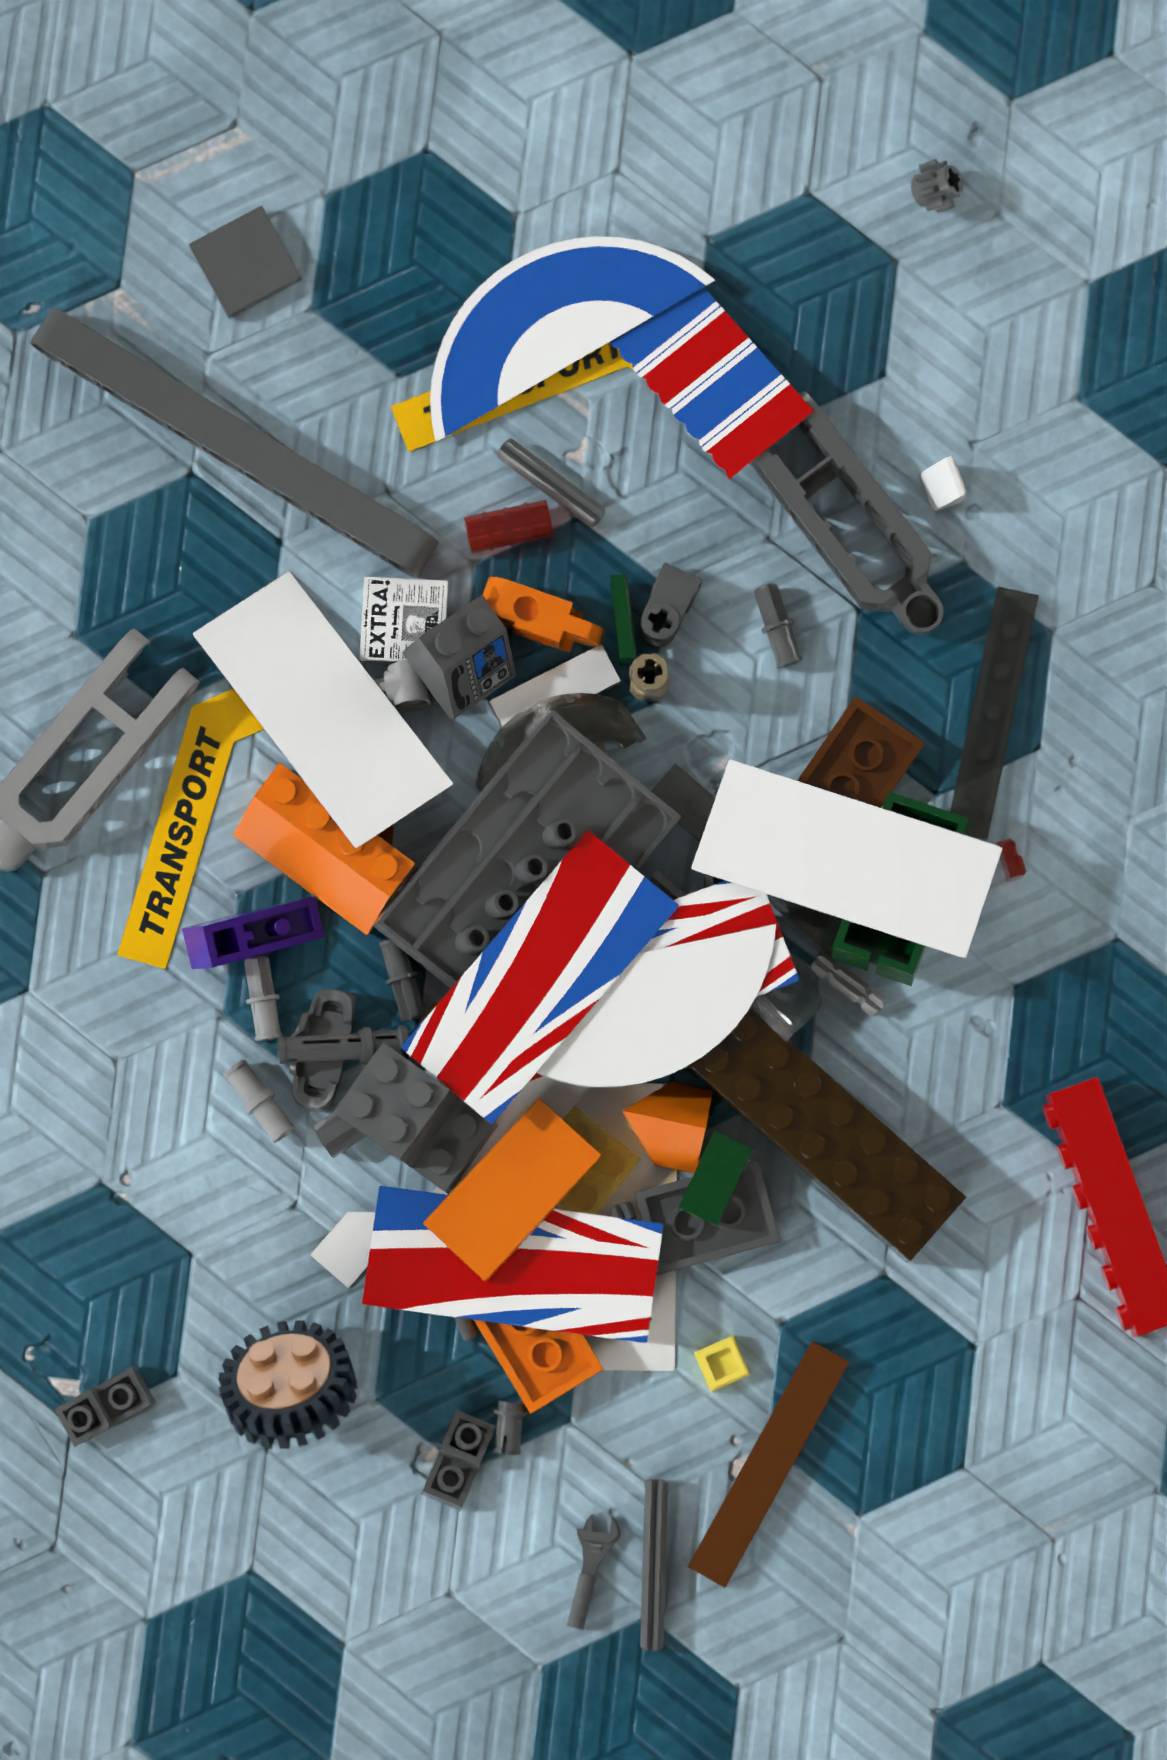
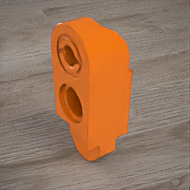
[482,576,606,653]

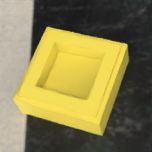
[694,1336,750,1392]

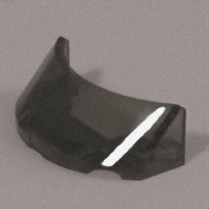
[475,693,647,793]

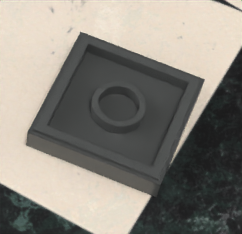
[188,205,302,319]

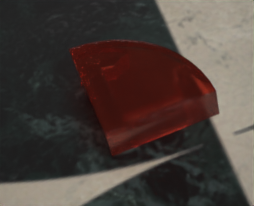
[996,838,1026,882]

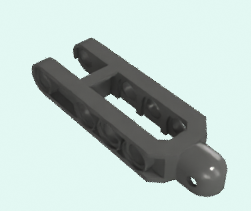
[749,391,944,635]

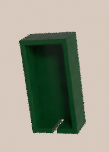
[831,791,969,987]

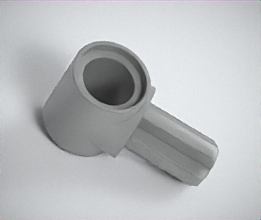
[374,660,431,712]

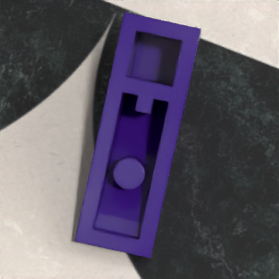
[182,896,325,969]

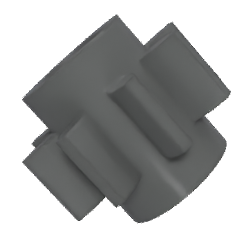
[911,159,963,213]

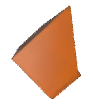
[622,1082,712,1174]

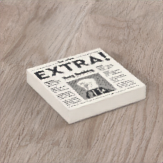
[359,576,448,663]

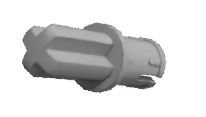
[244,956,282,1042]

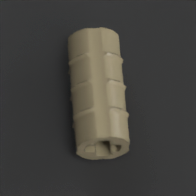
[629,653,669,703]

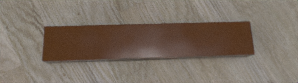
[687,1341,849,1588]

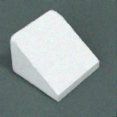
[921,456,967,511]

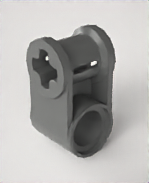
[639,562,703,648]

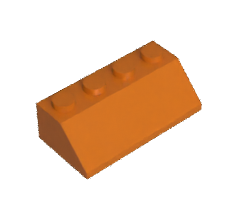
[233,763,418,936]

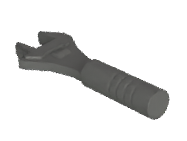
[567,1514,621,1630]

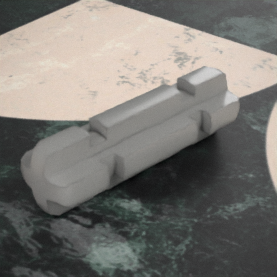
[810,952,887,1017]

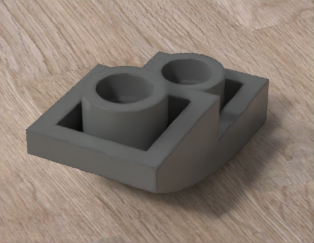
[54,1365,156,1447]
[421,1410,496,1511]

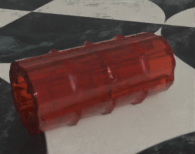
[464,500,553,553]

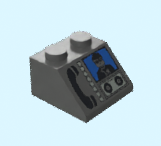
[402,595,516,721]

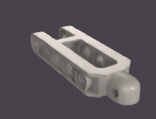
[0,629,200,872]

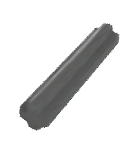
[497,438,605,528]

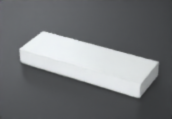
[489,644,621,740]

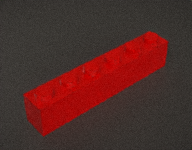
[1042,1077,1167,1337]

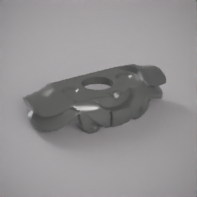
[289,989,356,1112]

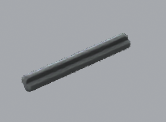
[640,1479,668,1651]

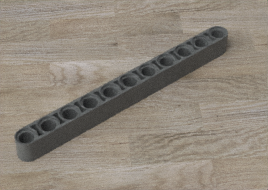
[30,307,439,578]

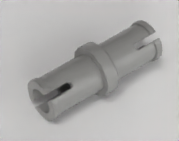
[223,1060,295,1143]

